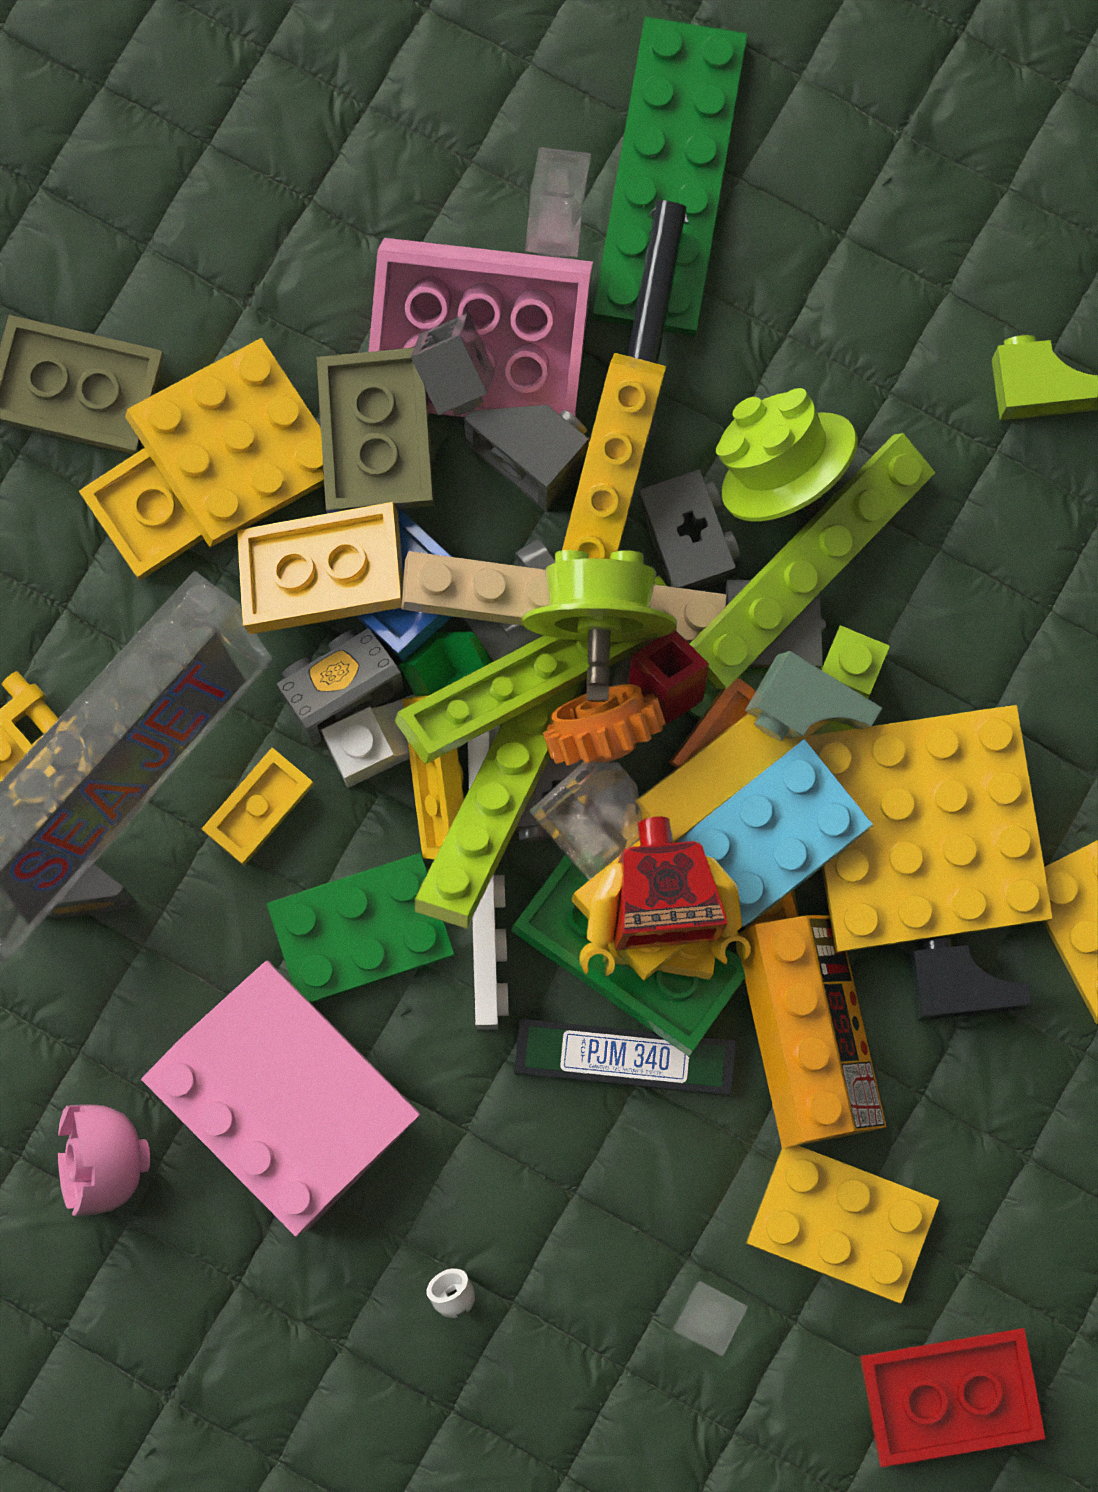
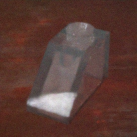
[525,147,591,258]

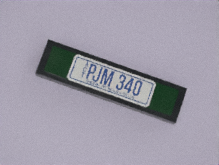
[514,1019,736,1096]

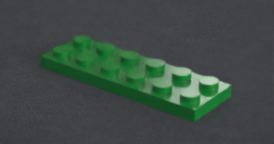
[592,17,747,336]

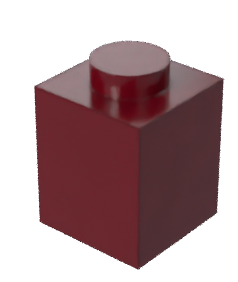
[628,630,709,727]

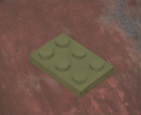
[0,315,165,455]
[317,348,435,513]

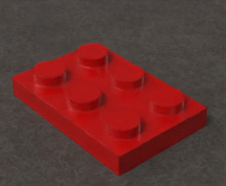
[859,1328,1045,1467]

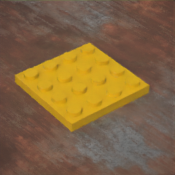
[803,705,1053,953]

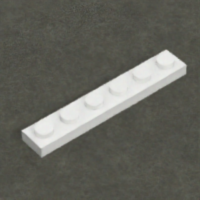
[468,725,509,1030]

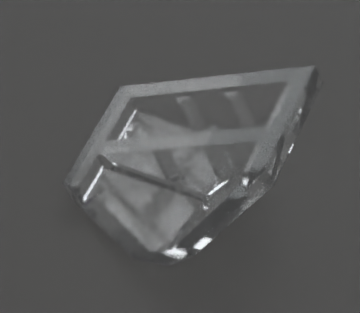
[529,761,642,880]

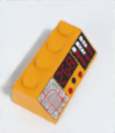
[738,915,886,1149]

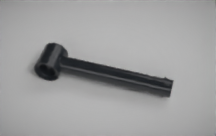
[627,200,689,444]

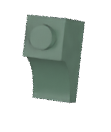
[745,651,882,741]

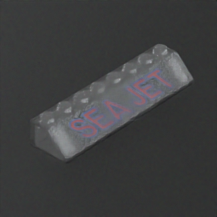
[0,571,272,963]

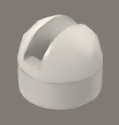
[427,1269,475,1318]

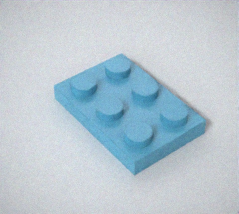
[676,739,874,928]

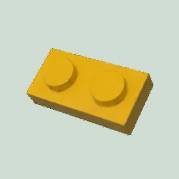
[202,748,314,866]

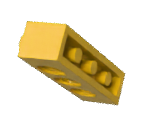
[562,353,667,559]

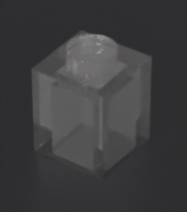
[671,1280,748,1357]

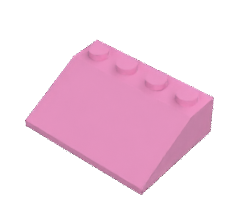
[369,238,593,417]
[141,960,421,1236]

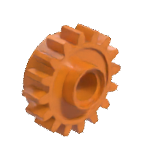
[543,684,666,765]

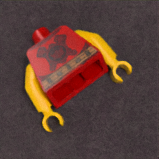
[579,816,751,976]

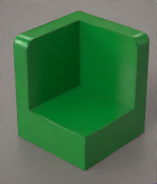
[399,632,492,696]

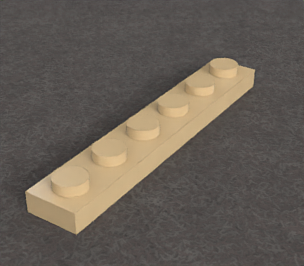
[401,551,726,644]

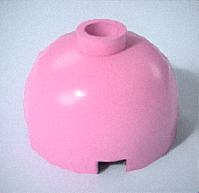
[58,1104,150,1216]

